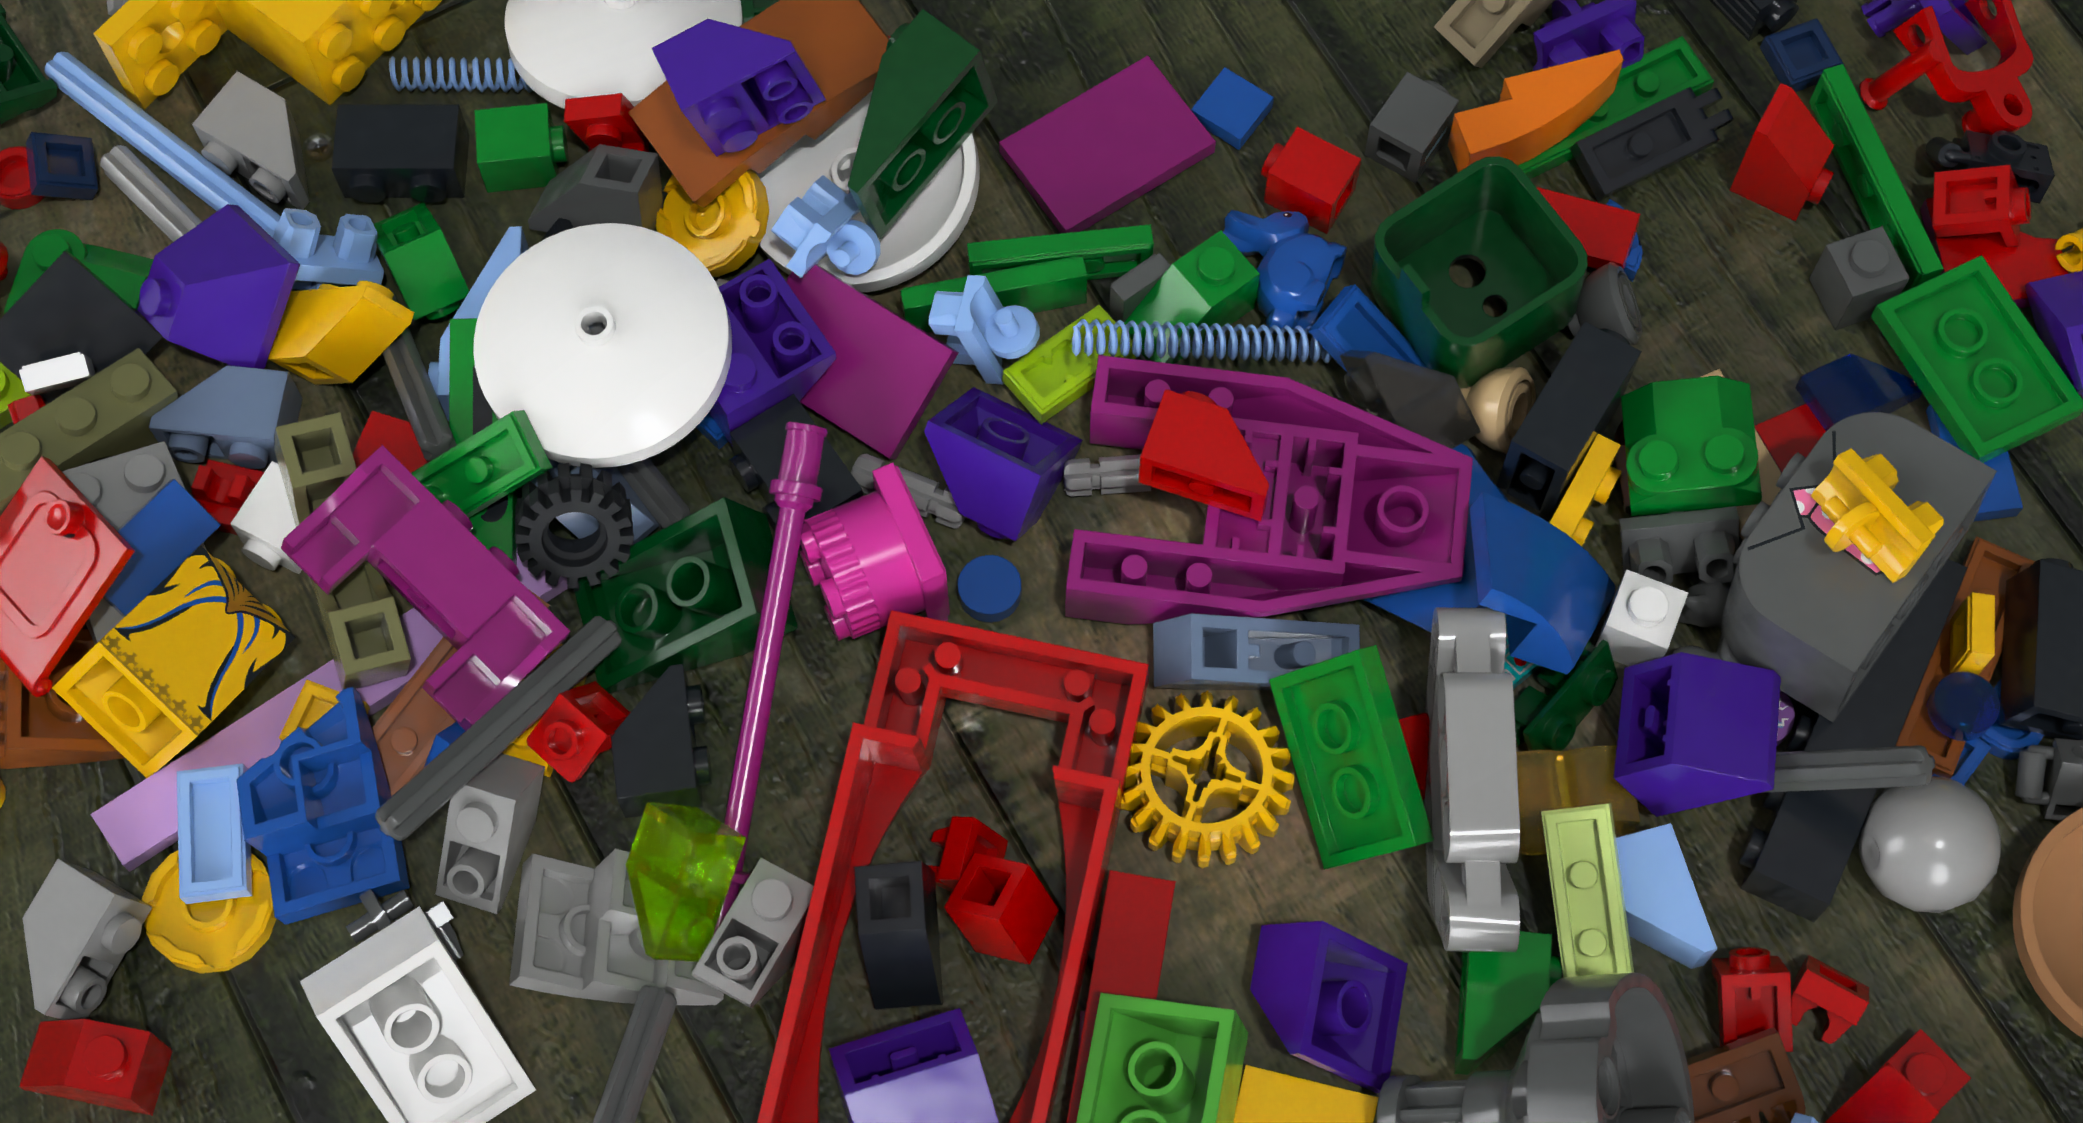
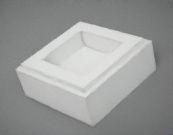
[19,352,95,395]

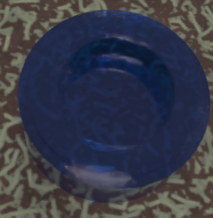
[1928,672,2000,741]

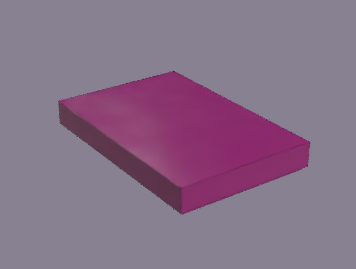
[999,55,1216,233]
[786,264,959,460]

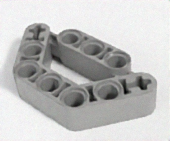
[1424,607,1520,952]

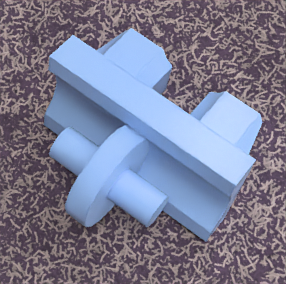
[771,175,881,278]
[265,208,384,290]
[929,275,1040,385]

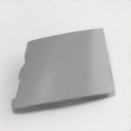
[509,848,724,1006]

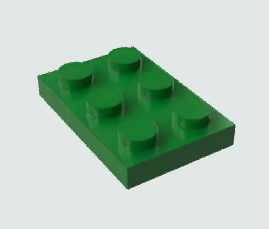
[1871,255,2083,463]
[1269,645,1434,870]

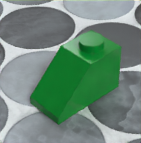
[374,202,469,320]
[1124,230,1260,364]
[1454,931,1562,1075]

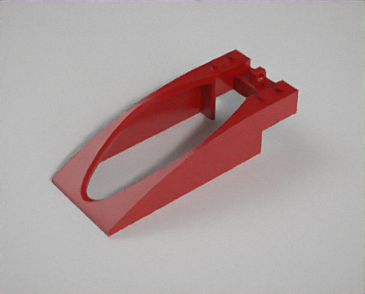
[757,610,1149,1123]

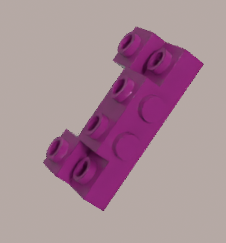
[281,445,571,731]

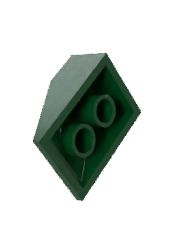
[848,9,998,239]
[574,497,798,693]

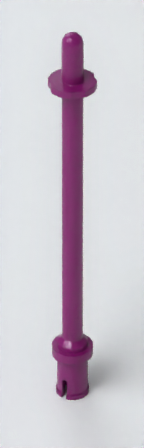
[698,422,828,942]

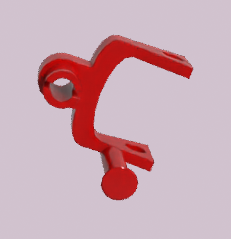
[1860,0,2034,135]

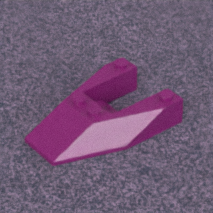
[1065,355,1473,625]

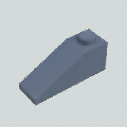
[1153,613,1360,690]

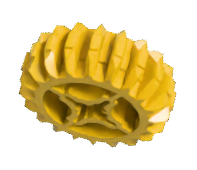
[1121,690,1295,869]

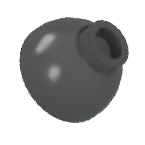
[1568,262,1642,346]

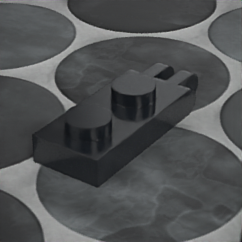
[1570,87,1734,201]

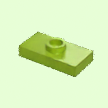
[1002,305,1136,424]

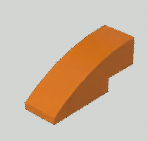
[1448,49,1624,172]

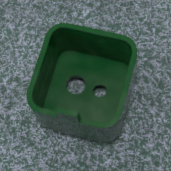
[1371,156,1588,389]

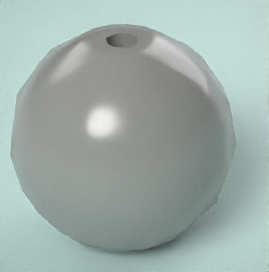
[1858,776,2001,913]

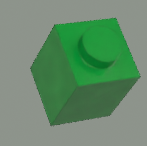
[474,103,568,193]

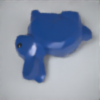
[1223,210,1347,335]

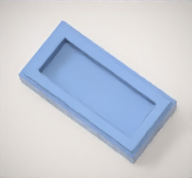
[177,763,252,904]

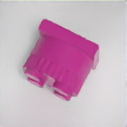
[800,463,950,641]

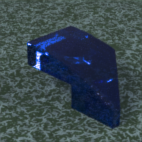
[1795,354,1922,431]

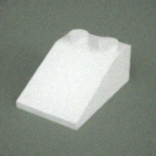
[300,906,536,1123]

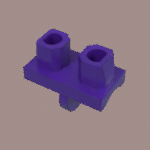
[1533,0,1645,71]

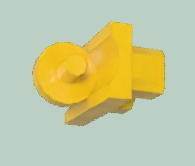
[1811,448,1944,583]

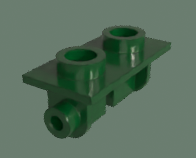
[1514,640,1618,770]

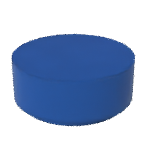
[958,555,1022,622]

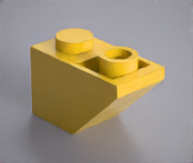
[268,281,415,385]

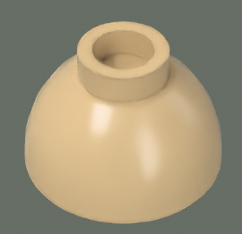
[1455,367,1536,454]

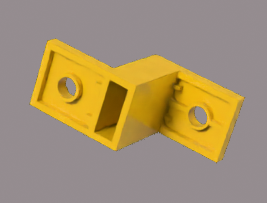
[93,0,442,110]

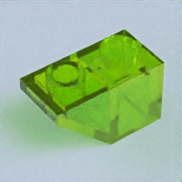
[626,802,746,962]

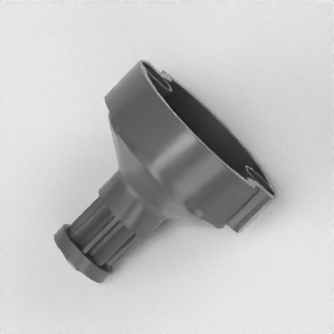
[1377,972,1695,1123]

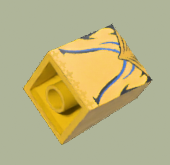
[52,546,296,778]

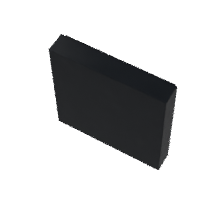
[0,249,163,403]

